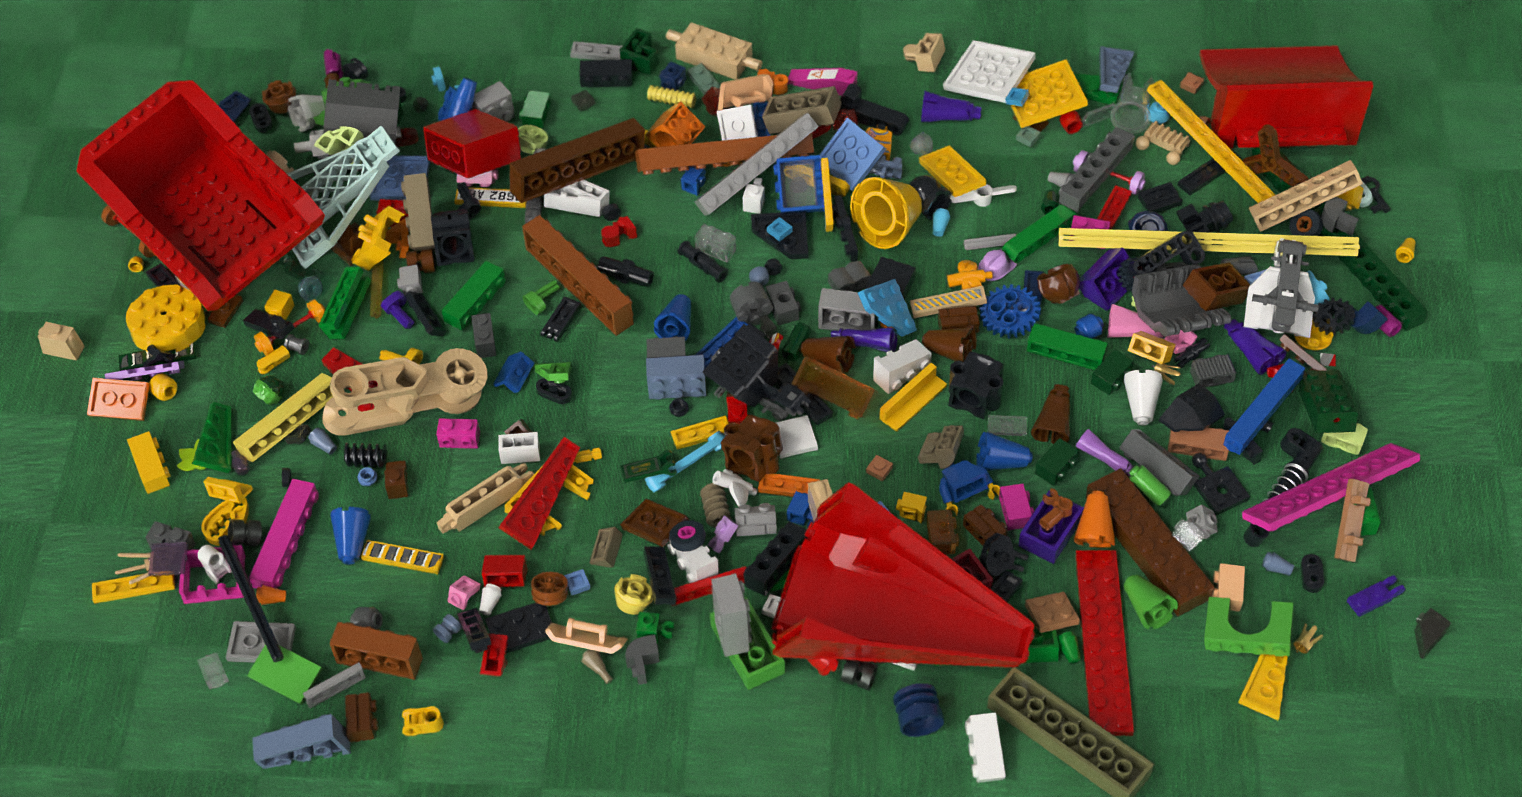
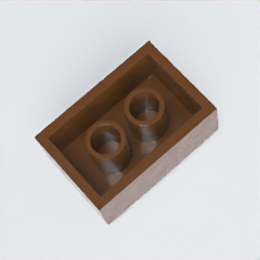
[1183,262,1250,311]

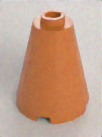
[1074,491,1115,548]

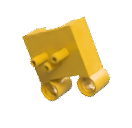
[352,206,405,271]

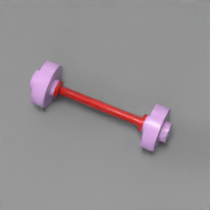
[1073,150,1146,195]

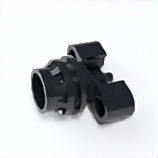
[1176,200,1234,245]

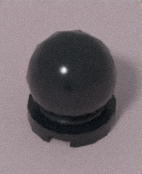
[909,175,952,220]

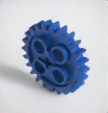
[980,284,1041,339]

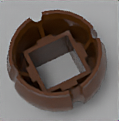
[1037,263,1080,304]

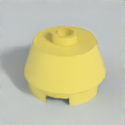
[614,574,654,615]

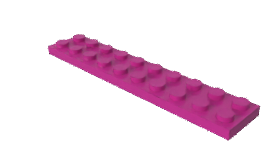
[1242,443,1420,531]

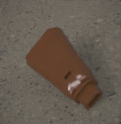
[1031,384,1070,444]

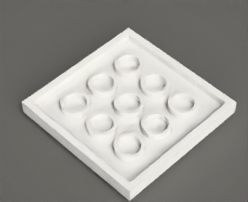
[943,40,1036,103]

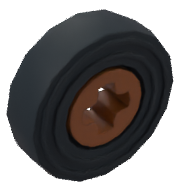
[1289,209,1323,236]

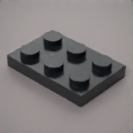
[485,602,552,654]

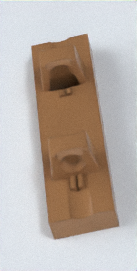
[1334,479,1371,562]

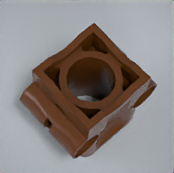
[721,414,783,482]

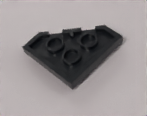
[751,211,808,259]

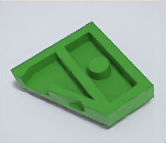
[535,362,572,383]

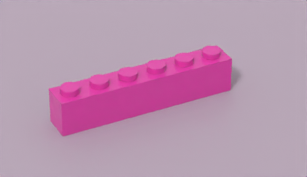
[249,479,319,589]

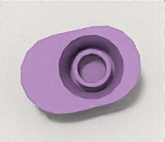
[978,249,1017,281]

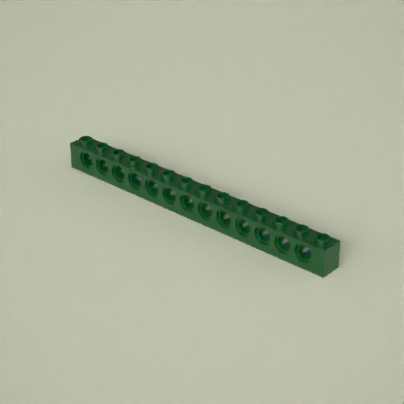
[1251,147,1428,331]

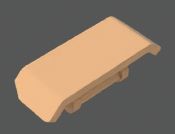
[718,74,773,111]
[545,618,628,653]

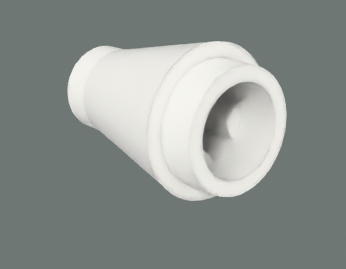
[479,584,502,616]

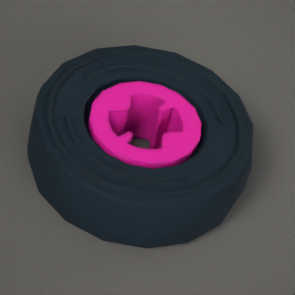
[669,520,706,552]

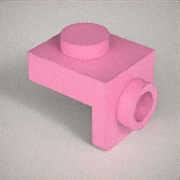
[1164,330,1197,354]

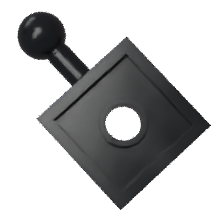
[1192,453,1250,516]

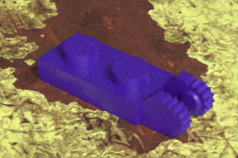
[1347,575,1406,617]

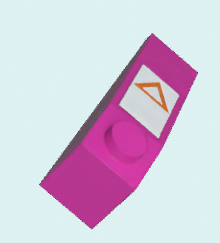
[788,68,857,96]

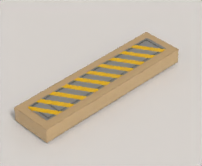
[910,286,987,318]

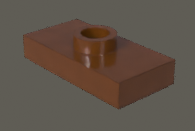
[208,295,243,328]

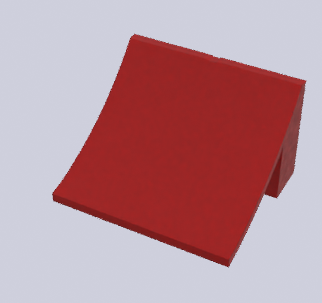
[1199,46,1374,149]

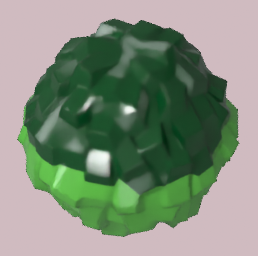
[253,375,284,405]

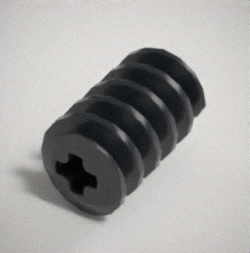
[344,443,387,468]

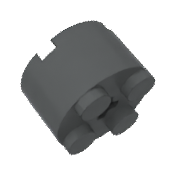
[730,282,773,325]

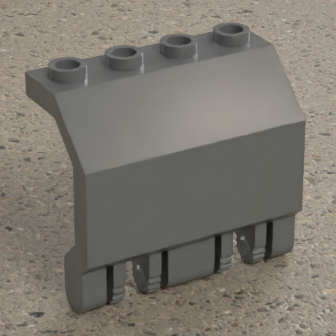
[323,79,400,144]
[1132,264,1231,337]

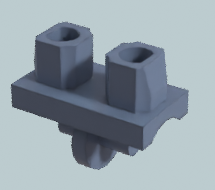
[870,154,903,180]

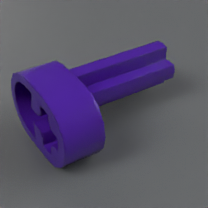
[381,290,414,329]

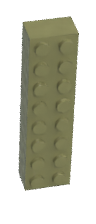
[987,667,1154,797]

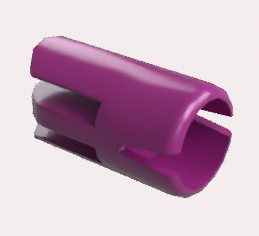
[323,49,343,79]
[1375,305,1402,337]

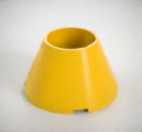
[850,177,922,249]

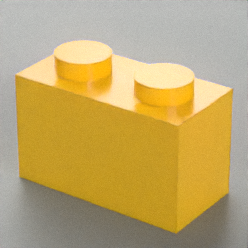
[1128,331,1176,364]

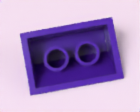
[1079,248,1130,311]

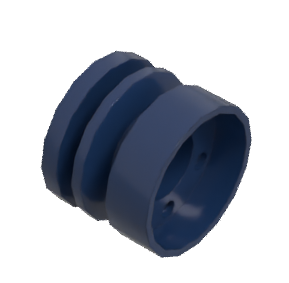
[893,683,944,737]

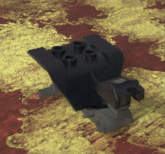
[702,324,811,421]

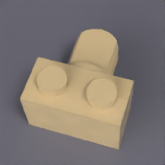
[903,33,946,72]

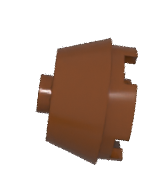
[262,80,296,114]

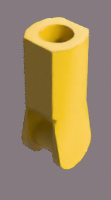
[257,345,290,374]

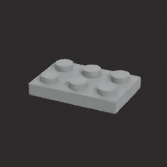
[226,621,296,662]

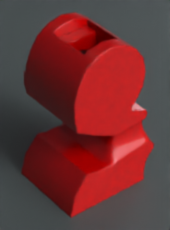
[601,216,637,247]

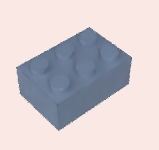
[646,355,706,400]

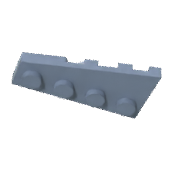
[1099,46,1135,93]

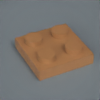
[1025,592,1079,633]

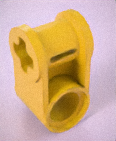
[402,706,444,736]

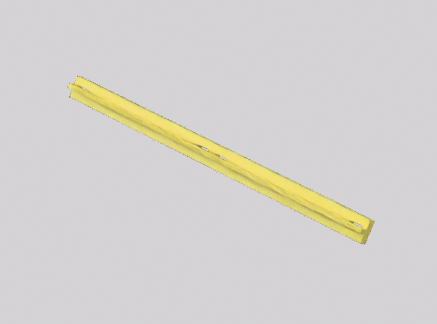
[1058,228,1360,256]

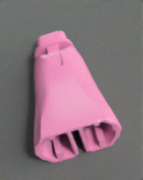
[1107,304,1164,338]

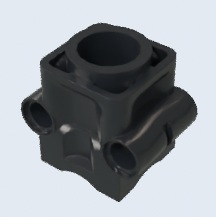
[431,209,475,266]
[948,352,1004,420]

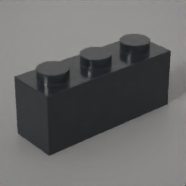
[579,59,633,88]

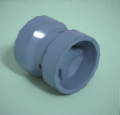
[433,614,462,643]

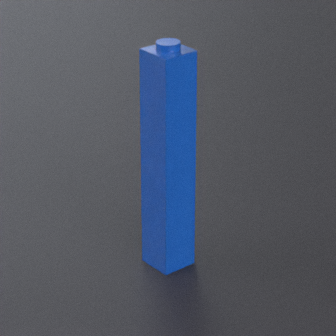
[1223,358,1306,455]

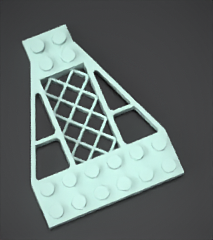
[287,126,400,268]

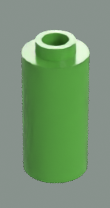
[1129,465,1171,506]

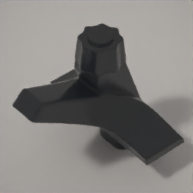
[143,345,176,367]

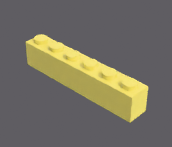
[233,373,333,463]

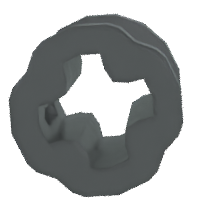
[284,334,309,355]

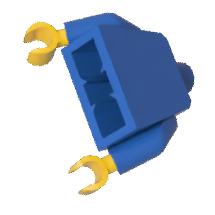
[939,460,1000,519]

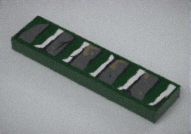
[118,342,197,371]

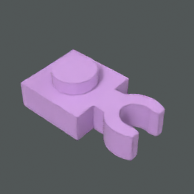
[708,515,738,553]

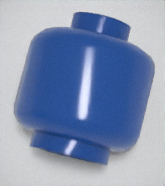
[1074,314,1104,339]

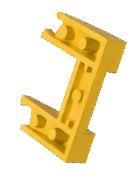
[505,464,594,536]

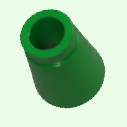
[1057,632,1081,664]

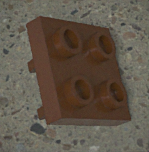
[331,222,364,266]

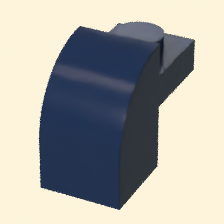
[1349,301,1388,334]

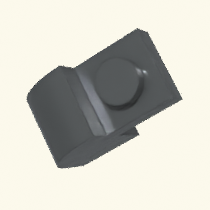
[1321,197,1359,235]
[625,635,660,685]

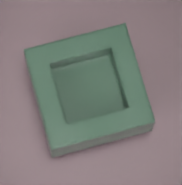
[1016,126,1041,148]

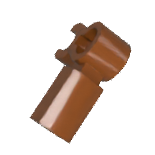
[1039,488,1073,531]

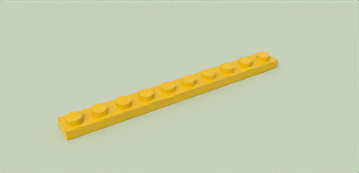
[1147,80,1275,203]

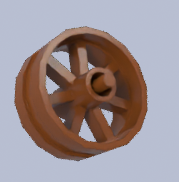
[531,572,568,606]

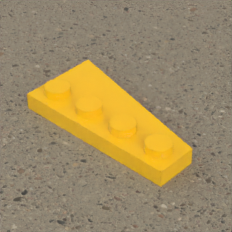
[1238,654,1288,720]

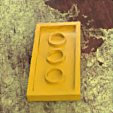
[919,145,986,197]

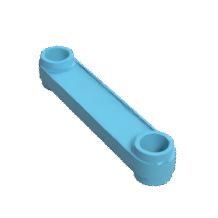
[645,431,725,493]

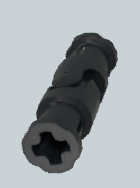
[677,240,728,283]

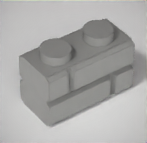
[735,503,777,536]

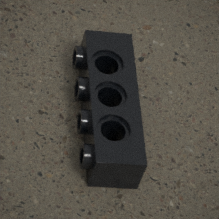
[743,521,808,596]

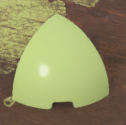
[314,126,364,164]

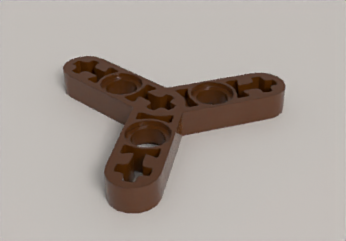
[1242,124,1309,187]

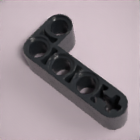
[840,84,909,136]
[1128,231,1205,277]

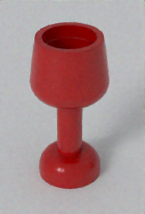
[1060,110,1082,134]

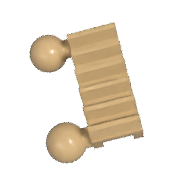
[1135,121,1190,165]

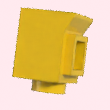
[896,492,927,524]

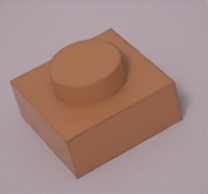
[1180,72,1204,94]
[866,455,893,481]

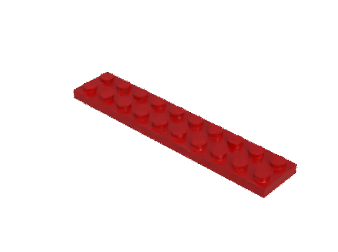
[1075,550,1134,736]

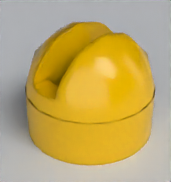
[128,256,144,272]

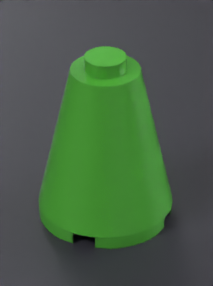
[1124,575,1178,630]

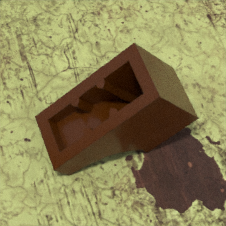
[384,460,408,499]

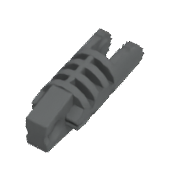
[525,195,543,224]

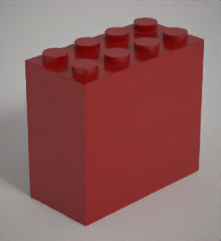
[423,109,521,179]

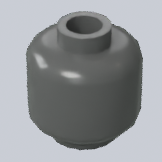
[350,607,383,630]

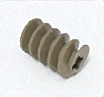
[700,483,732,528]

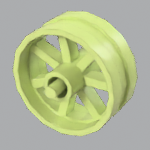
[518,125,548,154]

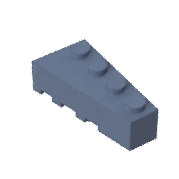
[253,714,351,769]

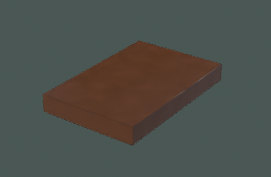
[620,499,689,547]

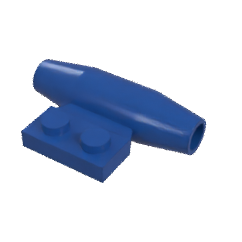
[438,77,477,121]

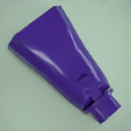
[921,91,981,122]
[1224,319,1287,375]
[831,328,898,353]

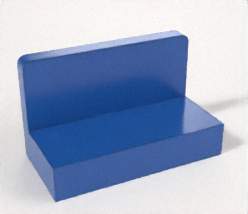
[493,351,534,393]

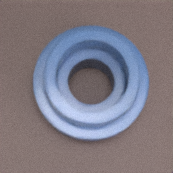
[357,467,377,486]

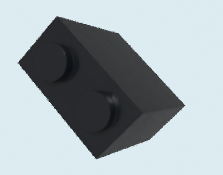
[865,257,916,300]

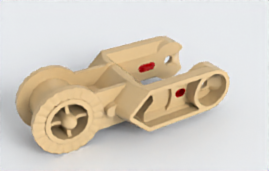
[322,348,488,435]

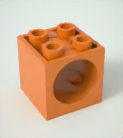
[645,101,705,147]

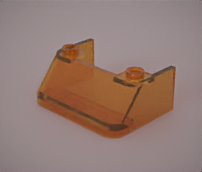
[792,356,878,420]

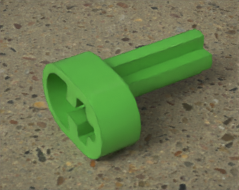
[522,280,560,315]

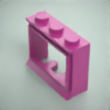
[179,545,246,604]

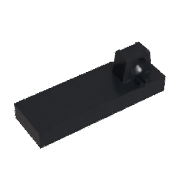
[243,309,295,339]

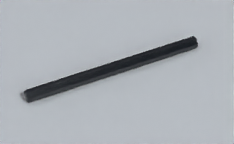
[218,535,284,663]

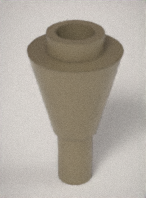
[581,649,613,684]

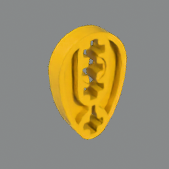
[201,498,249,546]

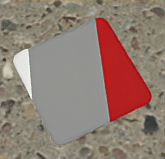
[1320,353,1336,366]

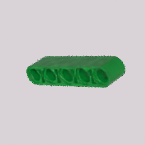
[1002,204,1078,263]

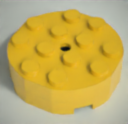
[126,285,206,352]

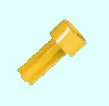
[379,347,423,365]

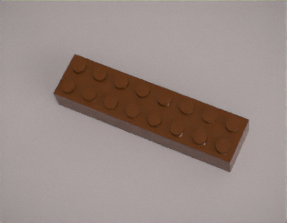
[510,118,645,203]
[1085,468,1214,617]

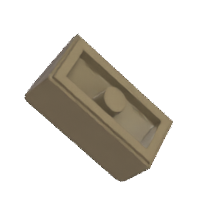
[589,527,623,567]

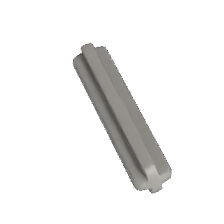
[963,233,1016,250]

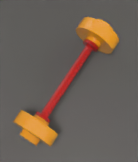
[254,299,326,356]

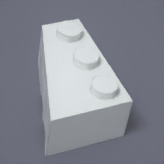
[544,180,609,217]
[873,339,932,394]

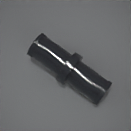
[1174,338,1210,368]

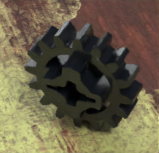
[1313,297,1355,336]

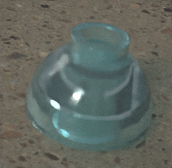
[298,276,323,302]

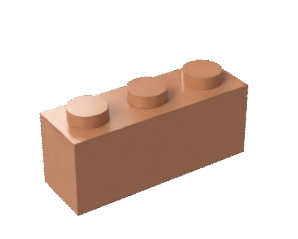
[1167,427,1229,461]

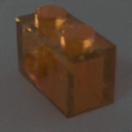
[926,509,959,555]

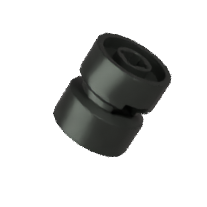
[228,519,262,546]
[841,660,878,691]

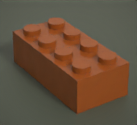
[329,622,423,680]

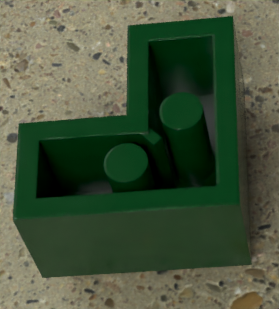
[619,28,659,75]

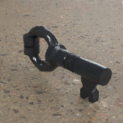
[1361,176,1391,214]

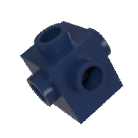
[659,62,686,91]

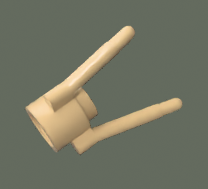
[115,552,159,584]

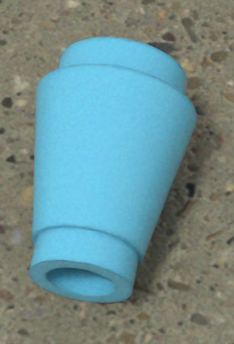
[933,208,951,237]

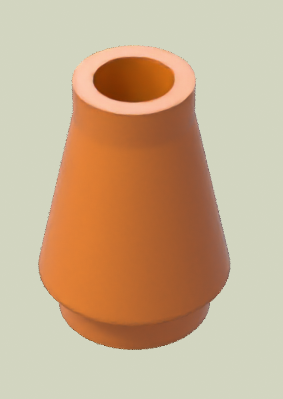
[256,585,286,605]

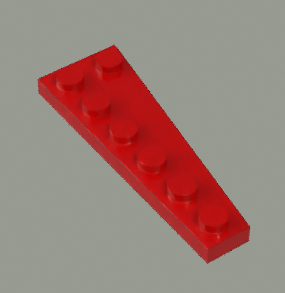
[499,437,580,550]

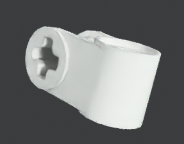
[198,545,232,584]

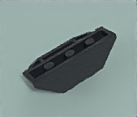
[1158,383,1225,432]

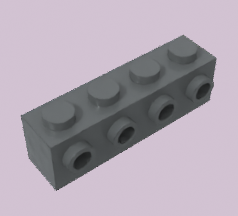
[1119,429,1199,496]

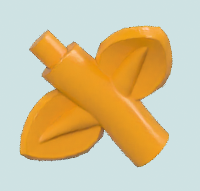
[947,260,992,290]

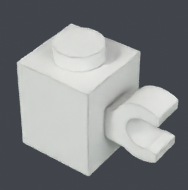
[743,177,765,214]

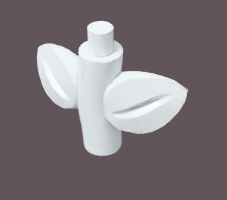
[712,468,757,506]

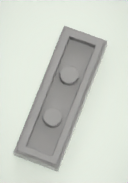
[570,41,622,60]
[303,663,366,708]

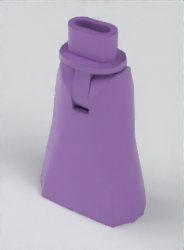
[1076,429,1133,477]

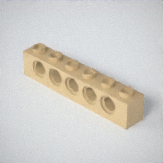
[1249,160,1363,232]

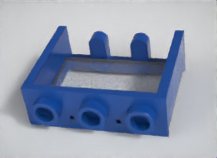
[773,155,824,213]

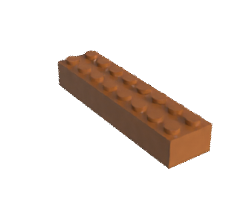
[522,215,634,336]

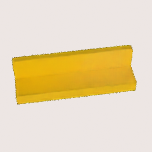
[880,363,947,432]

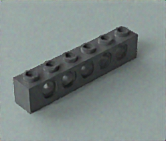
[1059,126,1135,212]

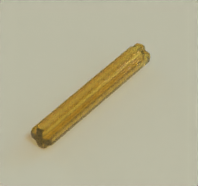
[370,260,384,319]

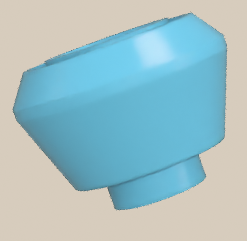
[1146,102,1170,124]

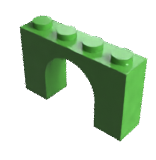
[1204,597,1294,656]

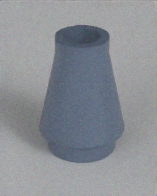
[308,428,337,455]
[1262,552,1294,576]

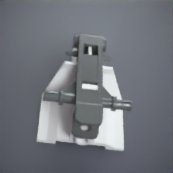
[1243,238,1319,338]

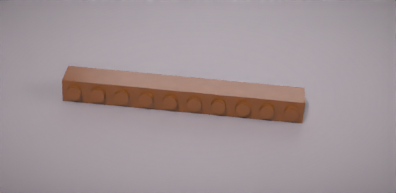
[635,132,814,175]

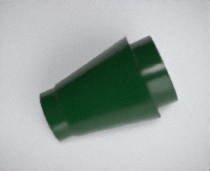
[1041,190,1059,215]

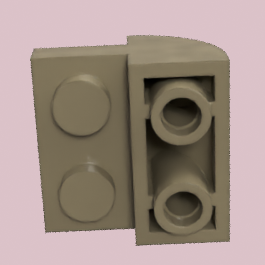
[918,425,964,469]

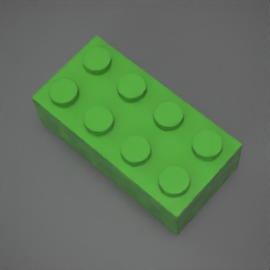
[710,597,785,690]

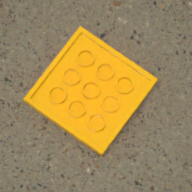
[1010,59,1088,128]

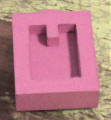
[448,575,480,610]

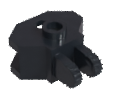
[979,532,1028,576]

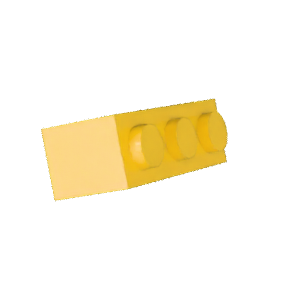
[127,431,171,494]

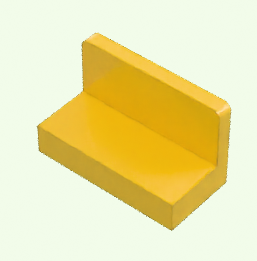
[203,477,253,503]

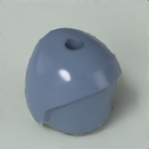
[749,266,769,286]

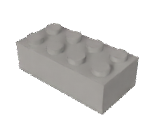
[711,574,752,657]

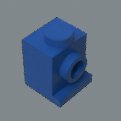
[681,167,706,196]

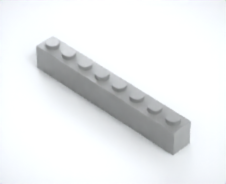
[694,113,818,216]

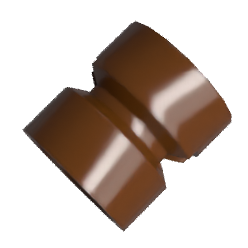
[406,249,435,273]

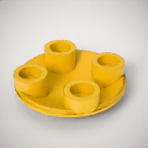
[1294,318,1333,350]

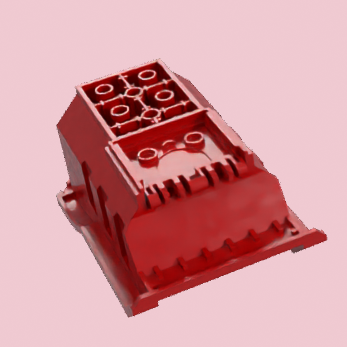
[76,80,325,311]

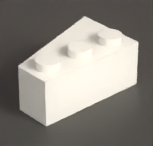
[668,540,719,583]
[965,713,1005,783]

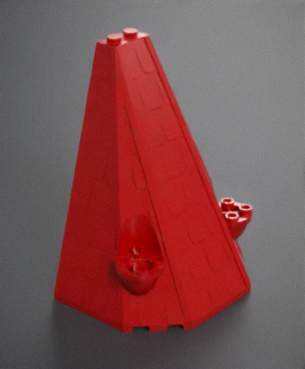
[772,482,1035,676]

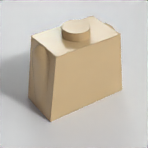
[38,322,85,361]
[808,479,833,521]

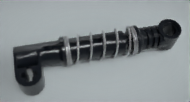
[1243,428,1323,547]

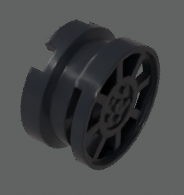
[342,58,369,80]

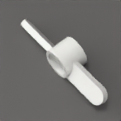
[950,184,1017,207]

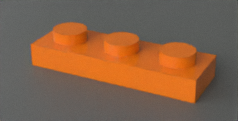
[758,474,820,497]

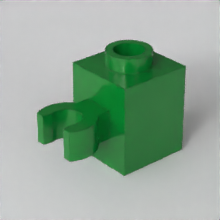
[636,612,674,644]

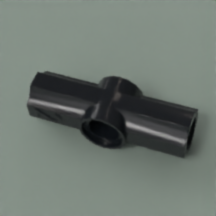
[597,256,654,287]

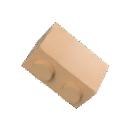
[1212,563,1245,612]

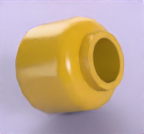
[149,373,178,401]

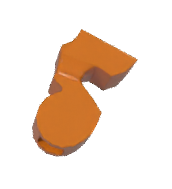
[757,69,788,95]

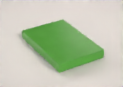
[247,645,323,705]

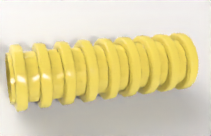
[647,85,696,109]

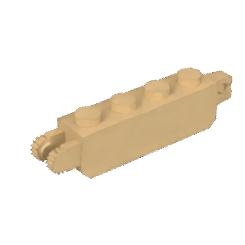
[437,463,534,534]

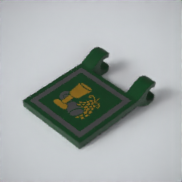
[621,450,677,483]

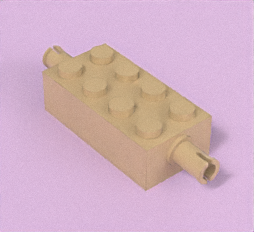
[666,22,762,80]

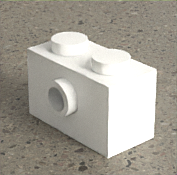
[498,432,540,464]

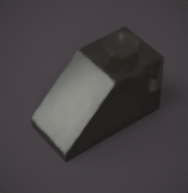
[1414,608,1452,659]

